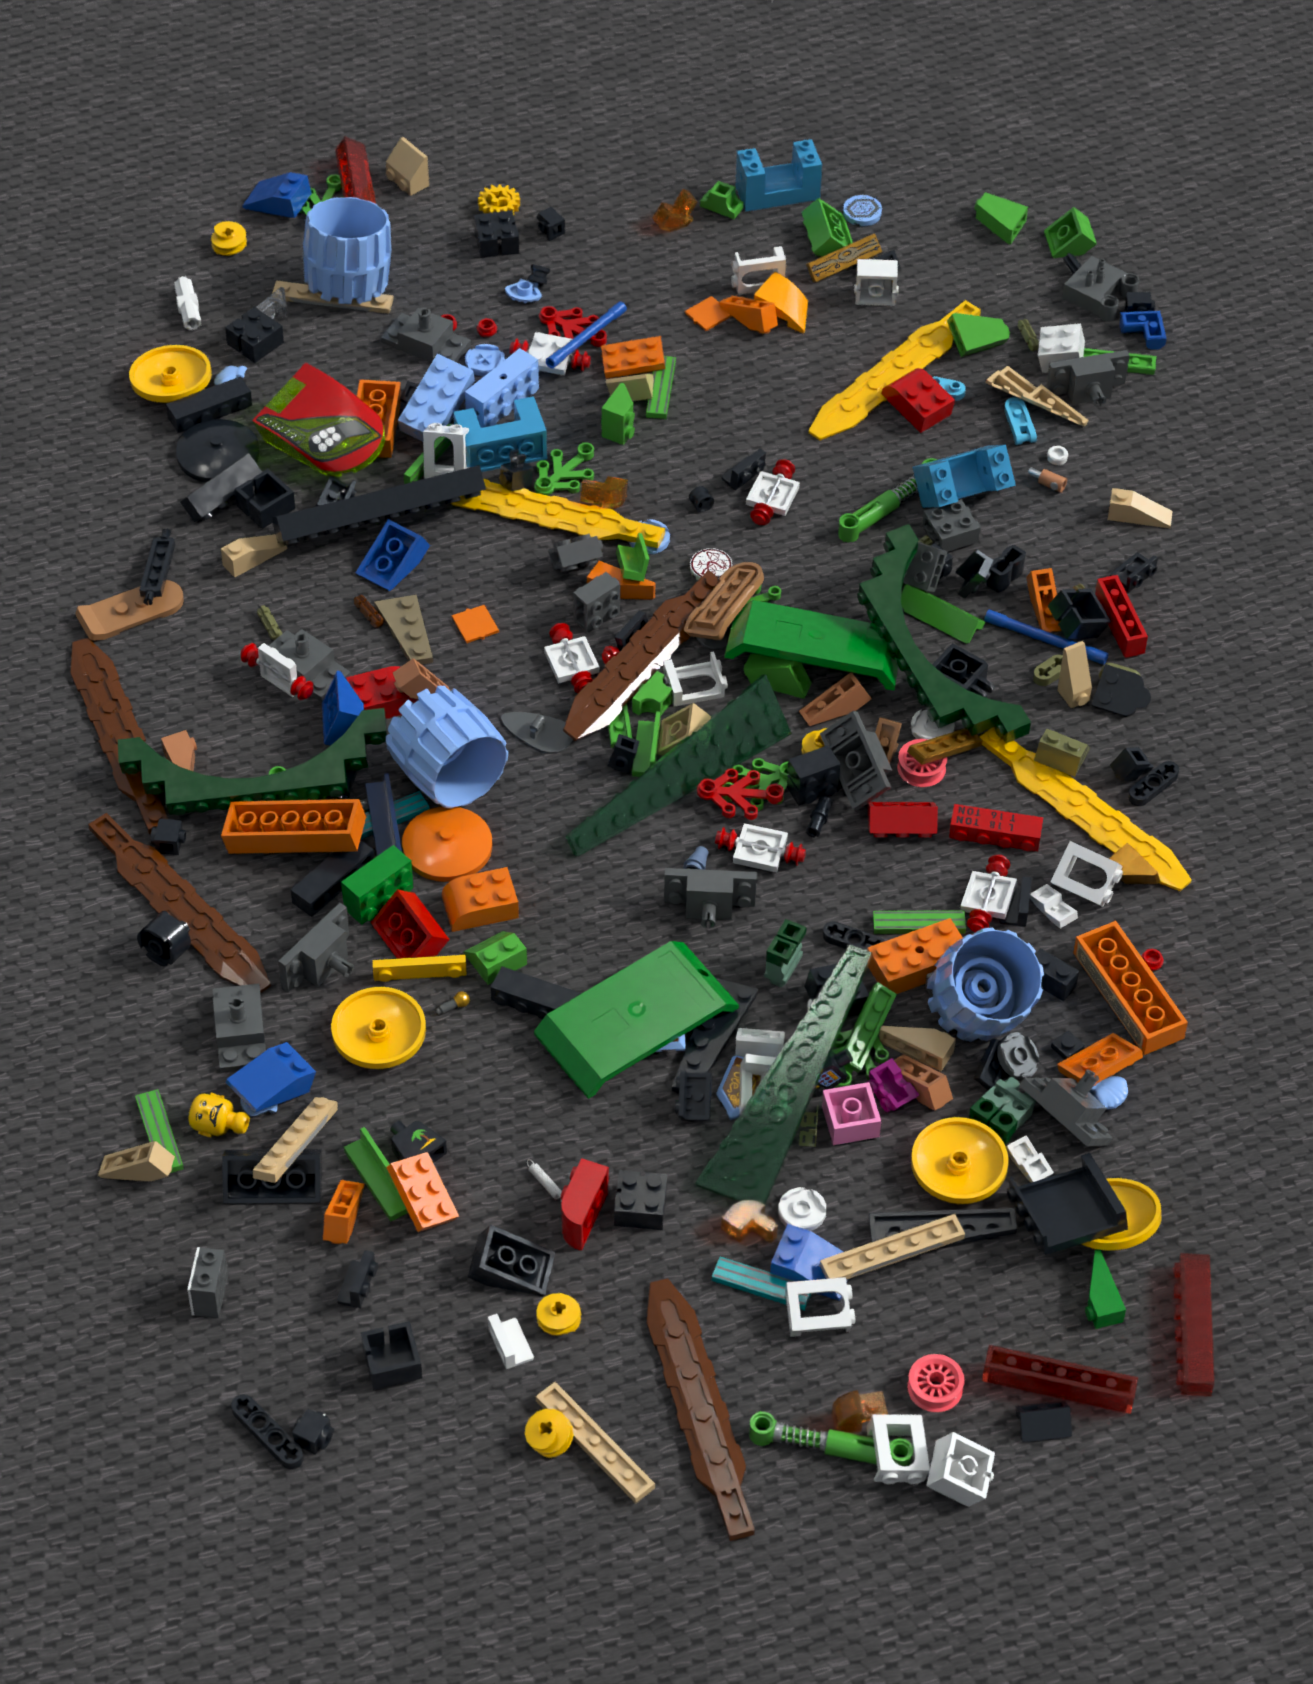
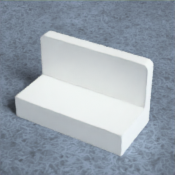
[488,1314,533,1369]

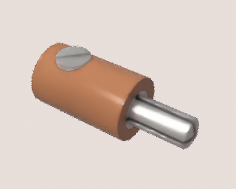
[1028,468,1067,493]

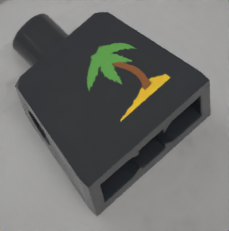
[390,1121,447,1163]

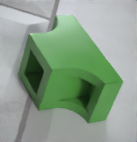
[700,181,744,219]
[632,671,673,715]

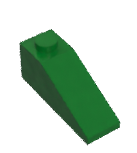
[1085,1249,1126,1329]

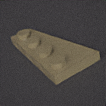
[374,595,433,665]

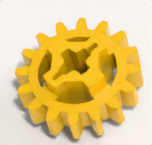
[478,184,520,214]

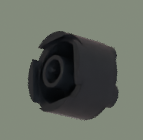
[137,911,191,967]

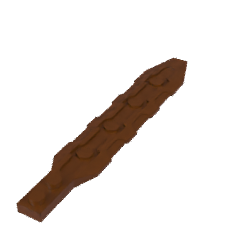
[563,570,720,741]
[71,638,168,834]
[88,813,271,993]
[647,1278,755,1541]

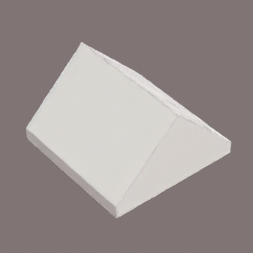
[735,1028,785,1058]

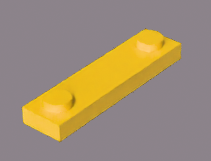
[373,955,467,982]

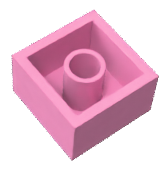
[822,1082,881,1145]

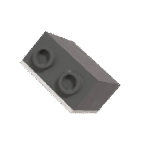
[188,1247,228,1318]

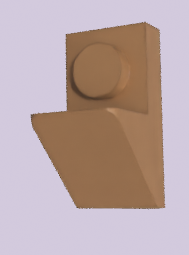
[875,718,902,764]

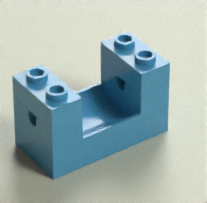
[736,139,822,212]
[454,396,547,472]
[912,445,1016,507]

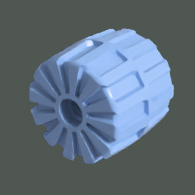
[303,197,391,304]
[386,686,508,809]
[927,927,1044,1042]

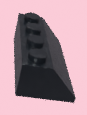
[222,1149,322,1203]

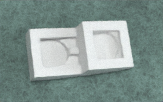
[1030,884,1078,929]
[1006,1135,1054,1182]

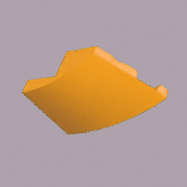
[754,271,808,333]

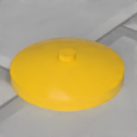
[129,345,212,403]
[331,987,426,1069]
[911,1117,1008,1204]
[1082,1178,1162,1250]

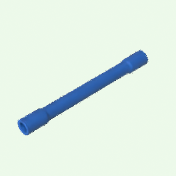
[546,302,627,369]
[984,609,1109,665]

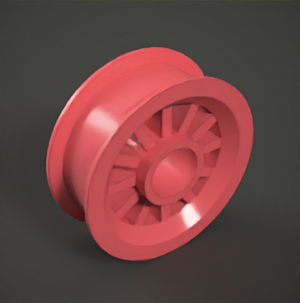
[897,739,947,787]
[908,1354,964,1412]

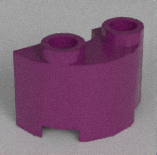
[866,1058,919,1112]

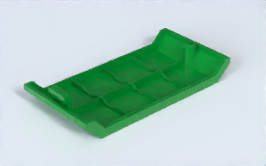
[724,600,898,691]
[534,941,739,1099]

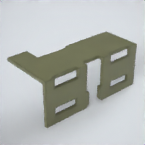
[799,1105,818,1147]

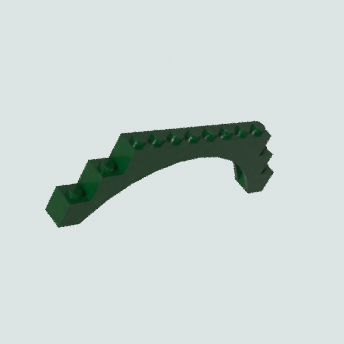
[857,524,1031,743]
[118,708,388,815]

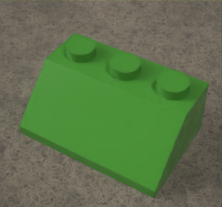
[802,198,853,257]

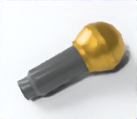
[436,991,470,1015]

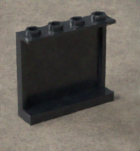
[1007,1153,1128,1255]

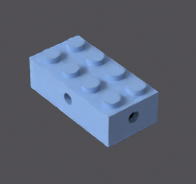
[465,348,539,428]
[398,353,475,442]

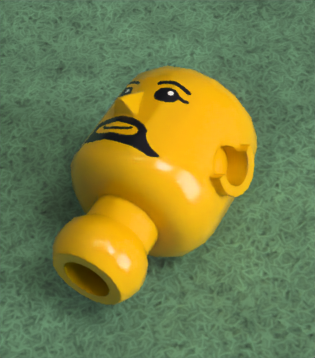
[188,1093,250,1138]

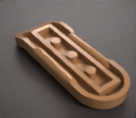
[684,562,764,640]
[75,580,184,641]

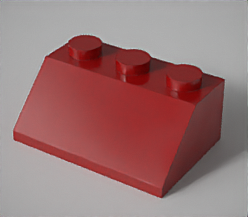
[867,802,938,838]
[371,889,450,959]

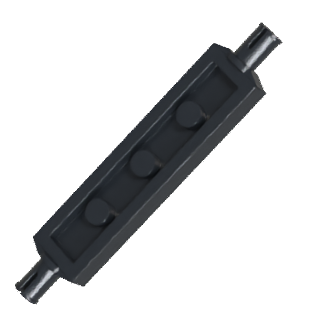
[140,529,175,605]

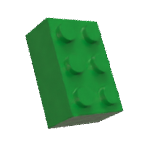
[341,845,413,925]

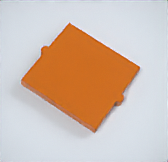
[685,296,732,331]
[452,605,499,643]

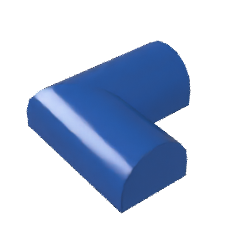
[1120,311,1167,350]

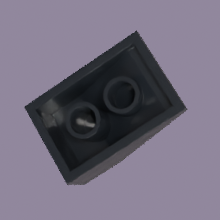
[467,1224,556,1296]

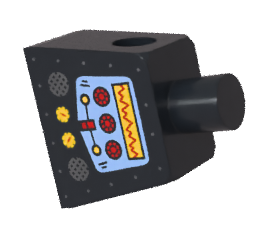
[792,1047,853,1097]

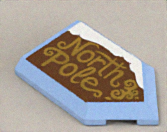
[716,1055,774,1120]

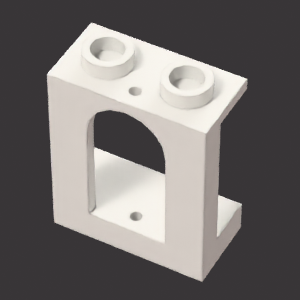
[731,246,786,295]
[423,423,470,479]
[663,652,728,707]
[1051,841,1123,907]
[739,1054,792,1122]
[785,1277,855,1337]
[866,1415,930,1484]

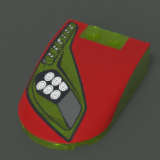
[252,363,386,477]

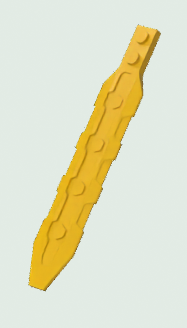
[808,300,981,440]
[451,479,665,548]
[980,727,1192,891]

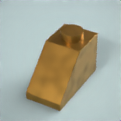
[1109,843,1160,884]

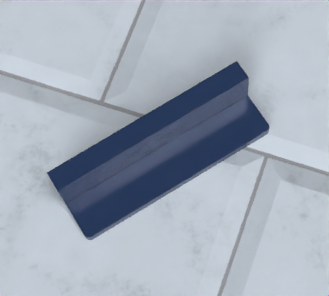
[365,773,402,856]

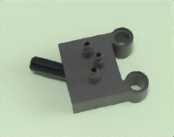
[1062,253,1139,322]

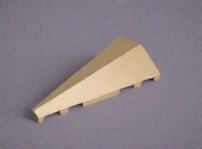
[985,366,1089,427]

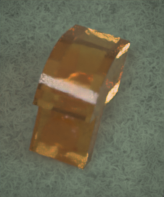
[652,189,697,232]
[580,476,628,509]
[721,1200,778,1244]
[831,1390,888,1433]

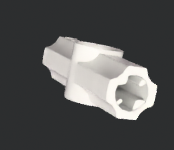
[174,277,201,330]

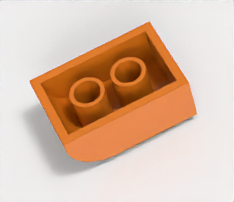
[442,867,519,932]

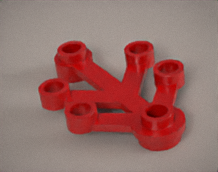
[539,306,607,347]
[697,768,784,820]

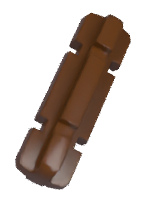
[354,594,384,628]

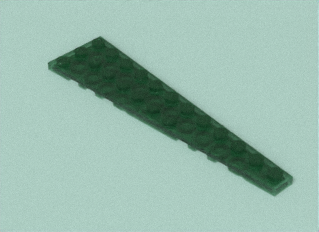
[566,675,792,856]
[695,945,873,1211]

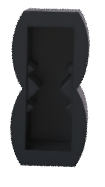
[986,545,1026,593]

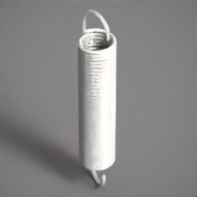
[527,1159,562,1202]

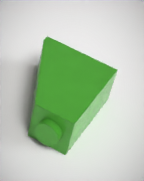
[974,192,1028,245]
[947,313,1010,357]
[744,654,811,699]

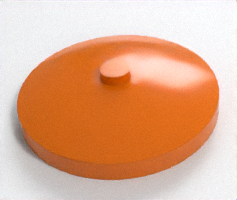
[402,807,492,882]

